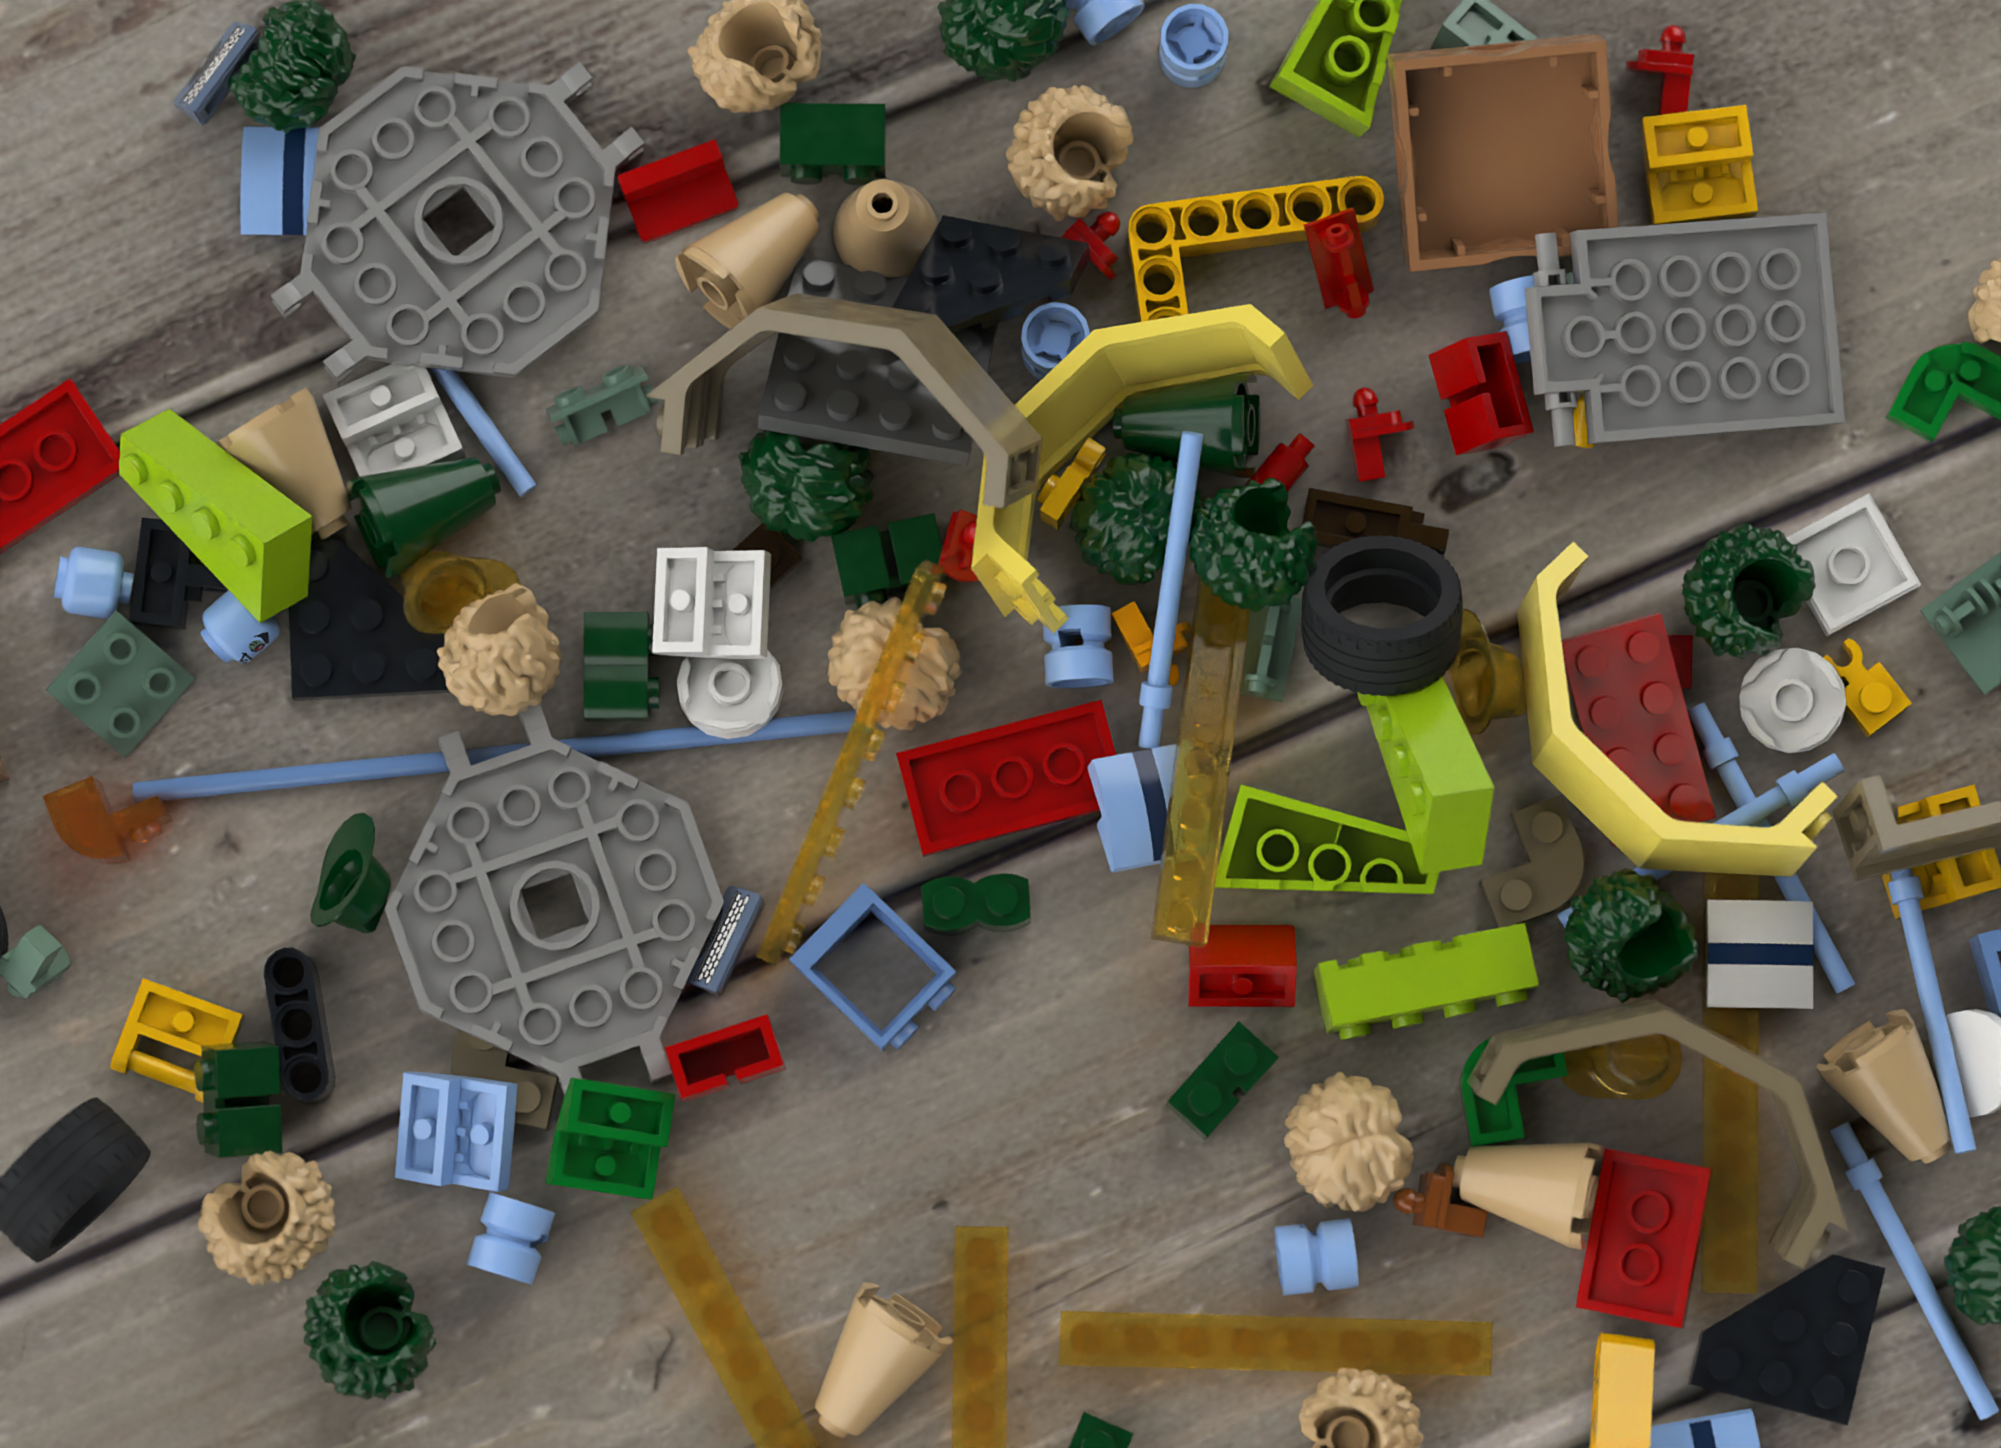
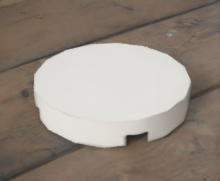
[1739,648,1847,753]
[677,650,784,739]
[1923,1009,2001,1118]

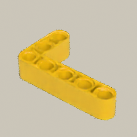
[1127,176,1384,322]
[1589,1332,1655,1448]

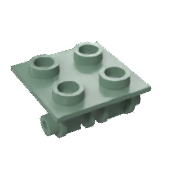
[1920,552,2001,695]
[45,610,195,758]

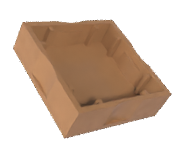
[1388,33,1619,272]

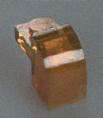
[43,776,173,864]

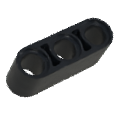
[264,948,336,1104]

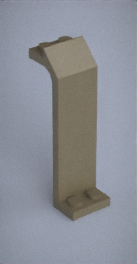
[1832,775,2001,882]

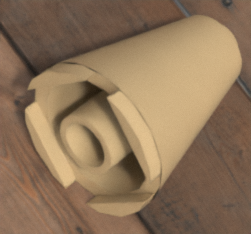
[833,179,937,278]
[675,193,819,329]
[217,387,353,540]
[1816,1009,1951,1164]
[1452,1142,1604,1250]
[815,1282,953,1438]

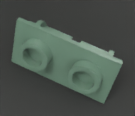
[546,364,659,447]
[1230,597,1302,702]

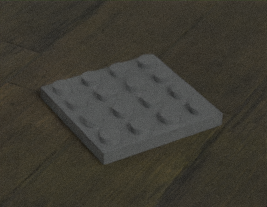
[757,257,998,466]

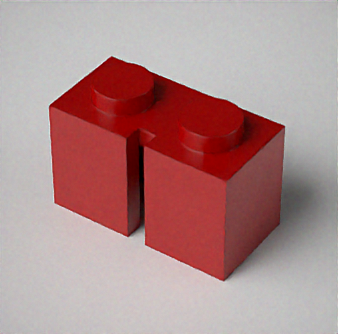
[1428,331,1534,456]
[664,1014,786,1102]

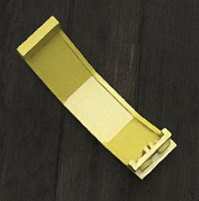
[971,304,1314,633]
[1517,542,1838,877]

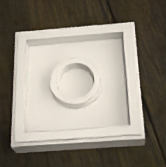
[1787,493,1921,637]

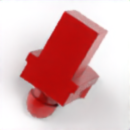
[1626,25,1694,115]
[1060,211,1121,281]
[1345,387,1415,482]
[938,509,979,583]

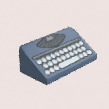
[173,22,261,125]
[687,886,765,997]

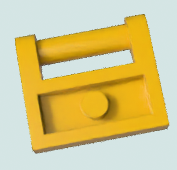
[110,978,245,1103]

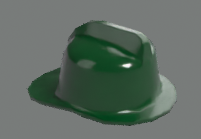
[310,813,392,933]

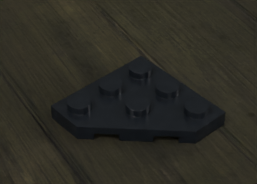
[892,215,1091,333]
[288,539,451,701]
[1688,1254,1886,1425]

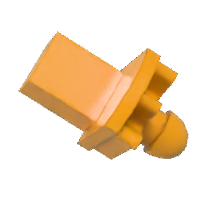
[1111,601,1192,686]

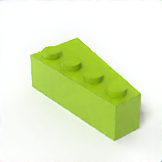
[1269,0,1402,138]
[119,409,312,623]
[1357,676,1494,874]
[1212,784,1440,894]
[1313,923,1539,1041]

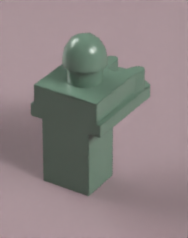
[0,924,71,1000]

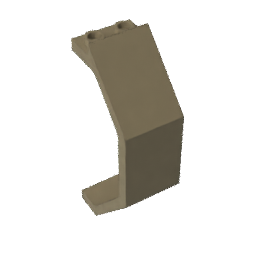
[645,293,1042,508]
[1467,998,1849,1269]

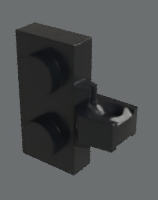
[129,518,228,629]

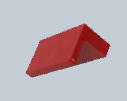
[617,139,739,243]
[1188,925,1297,1007]

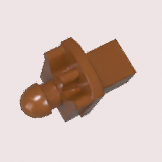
[1393,1162,1488,1238]

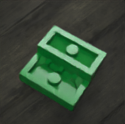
[545,1078,676,1200]

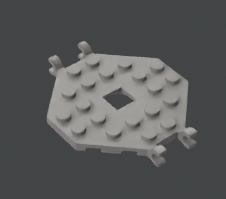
[271,62,645,385]
[384,704,724,1096]

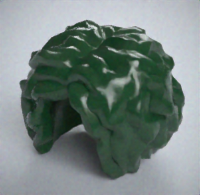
[228,0,356,134]
[938,0,1070,82]
[739,430,873,542]
[1070,453,1202,585]
[1189,478,1319,612]
[1681,523,1816,659]
[1563,868,1699,1003]
[1944,1206,2001,1325]
[302,1261,437,1400]

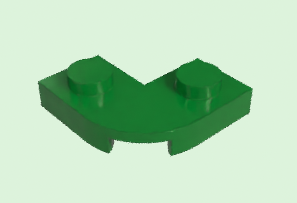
[1885,341,2001,442]
[1460,1037,1568,1147]

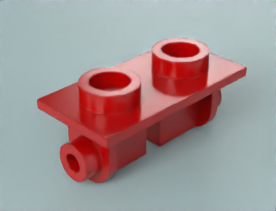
[1304,207,1374,319]

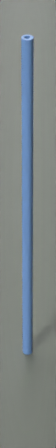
[133,710,874,803]

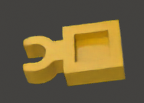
[1037,437,1107,530]
[1823,638,1912,737]

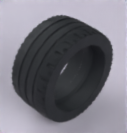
[1301,535,1463,696]
[0,1097,151,1263]

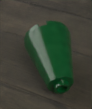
[1113,372,1261,478]
[347,457,501,579]

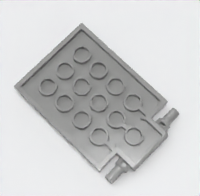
[1525,213,1845,447]

